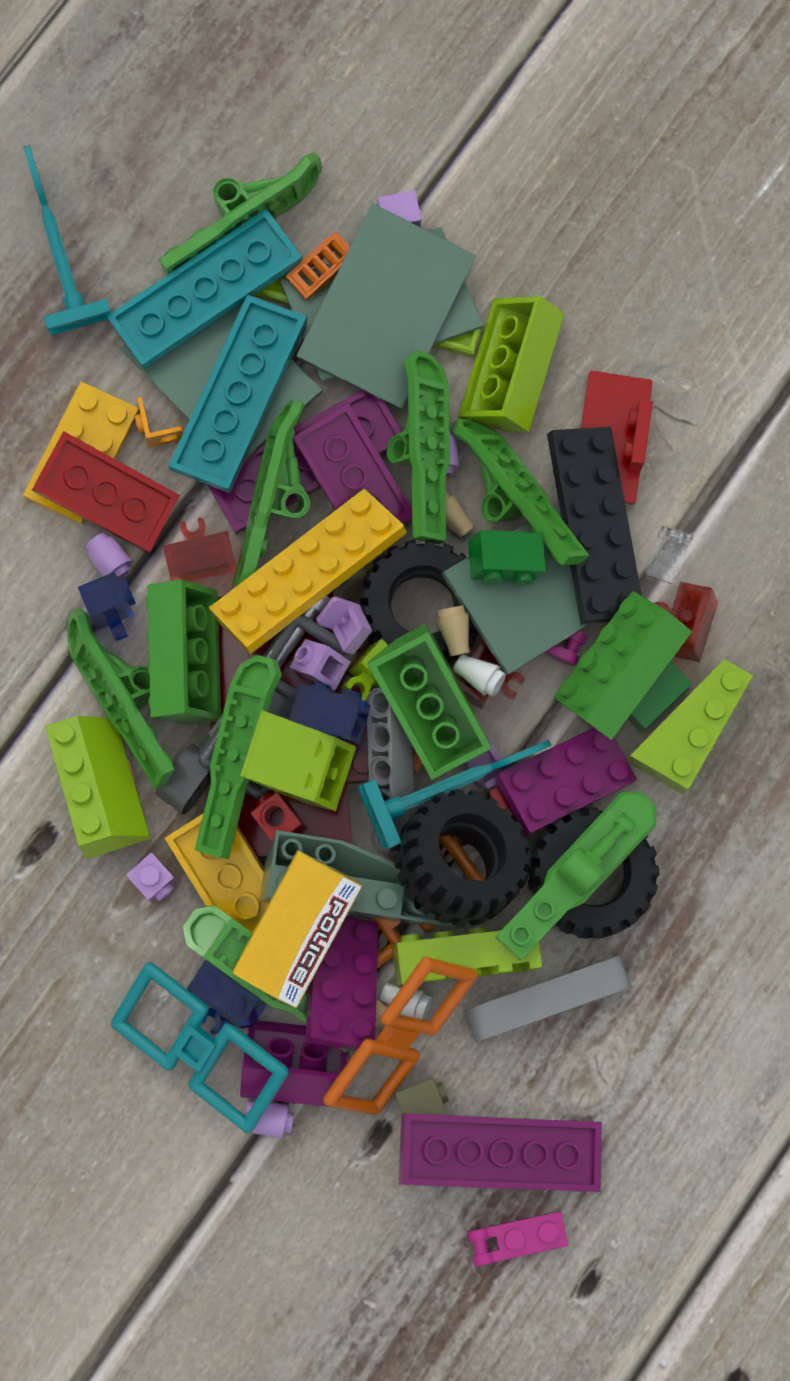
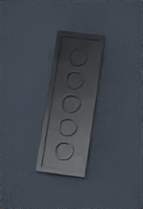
[547,427,642,624]

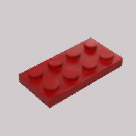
[32,431,180,553]

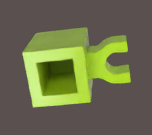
[341,639,388,705]

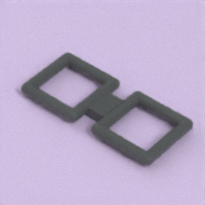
[198,614,358,800]

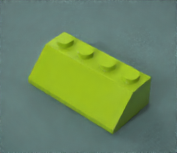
[458,296,565,432]
[45,716,151,860]

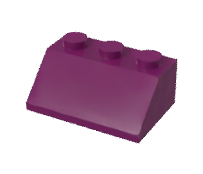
[240,1019,349,1107]

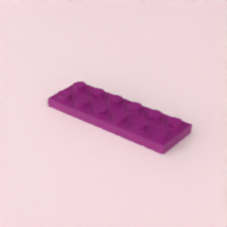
[207,390,402,535]
[399,1113,602,1192]

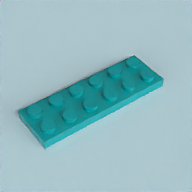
[106,209,303,369]
[168,295,308,493]

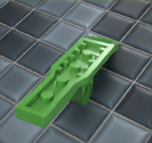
[159,153,322,275]
[387,350,450,544]
[231,400,310,590]
[452,419,589,566]
[67,607,175,789]
[195,655,282,859]
[495,791,656,961]
[183,906,348,1053]

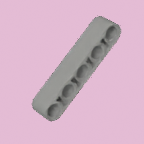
[366,688,414,853]
[465,955,632,1042]

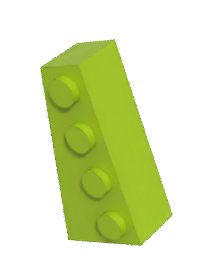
[627,659,753,795]
[392,925,542,986]

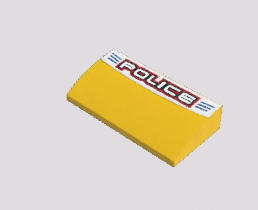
[232,850,362,1008]

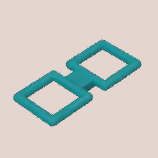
[111,962,289,1133]

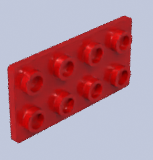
[581,371,653,505]

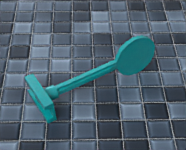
[23,145,111,336]
[357,739,552,849]

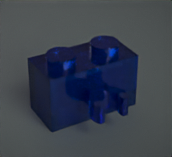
[78,572,136,642]
[288,681,371,745]
[187,960,267,1034]

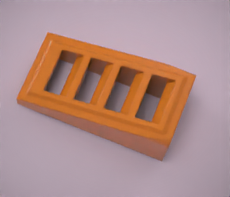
[285,232,350,301]

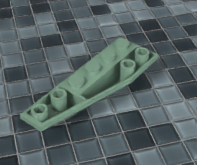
[260,830,466,929]

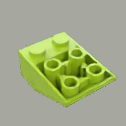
[240,711,356,811]

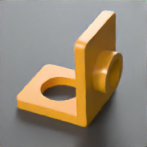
[135,397,184,447]

